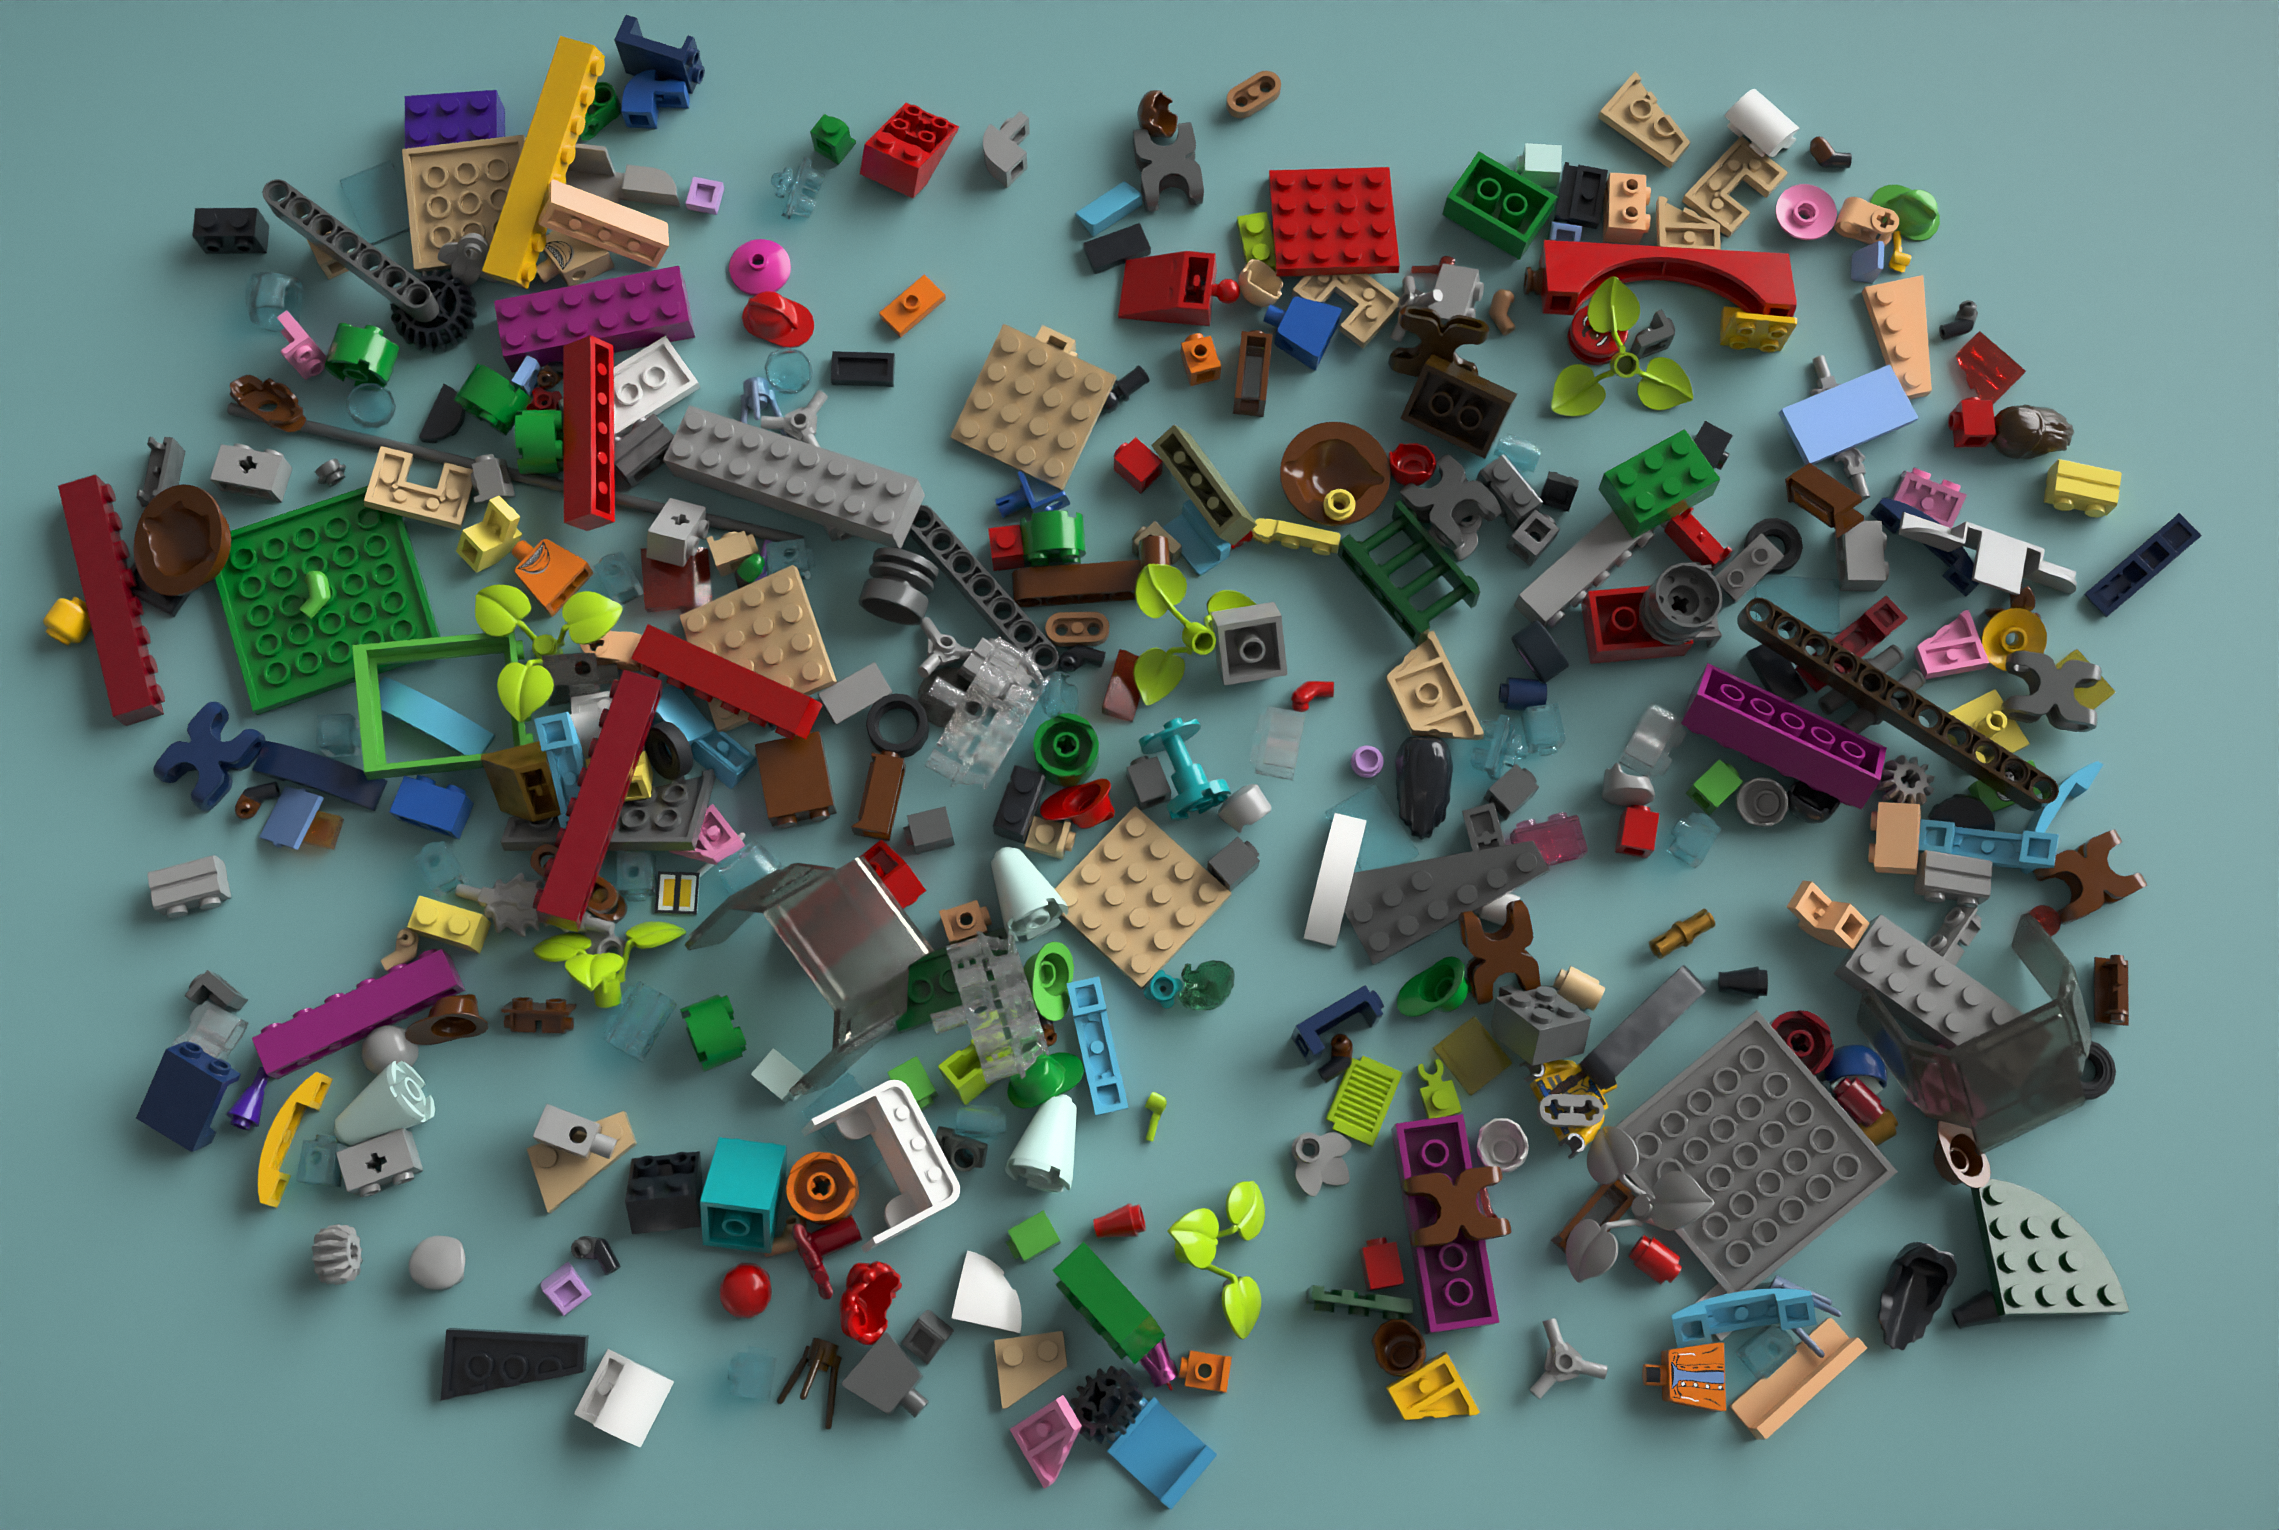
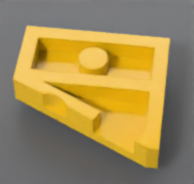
[1385,1352,1480,1420]

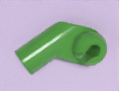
[299,571,331,620]

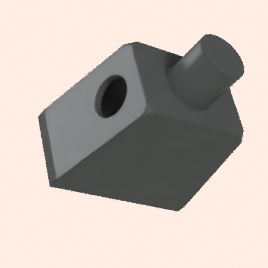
[841,1332,929,1418]

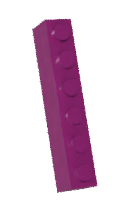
[252,949,466,1079]

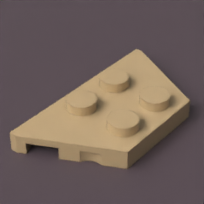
[1386,630,1484,740]

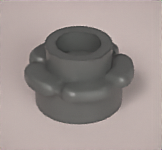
[315,458,346,487]

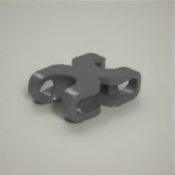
[1133,122,1204,211]
[1399,454,1502,551]
[2001,651,2102,732]

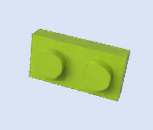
[1236,211,1276,272]

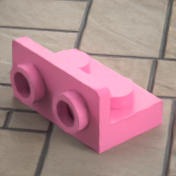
[277,310,326,380]
[1893,467,1967,528]

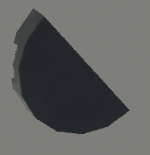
[419,384,465,444]
[1928,794,1996,831]

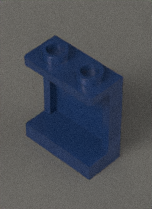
[614,15,705,94]
[1291,985,1384,1065]
[136,1041,241,1152]

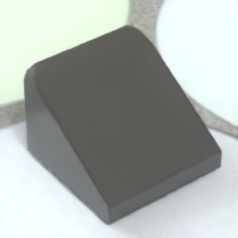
[901,1310,954,1365]

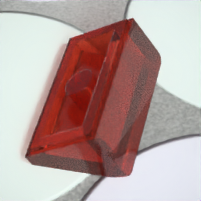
[1102,649,1141,722]

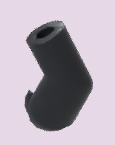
[1059,645,1106,672]

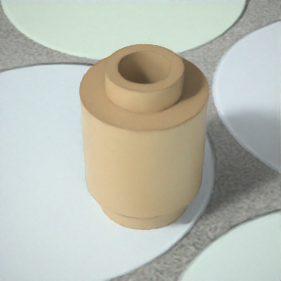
[1552,966,1605,1011]

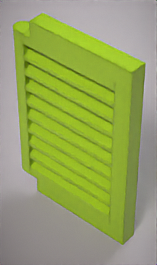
[1326,1055,1403,1147]

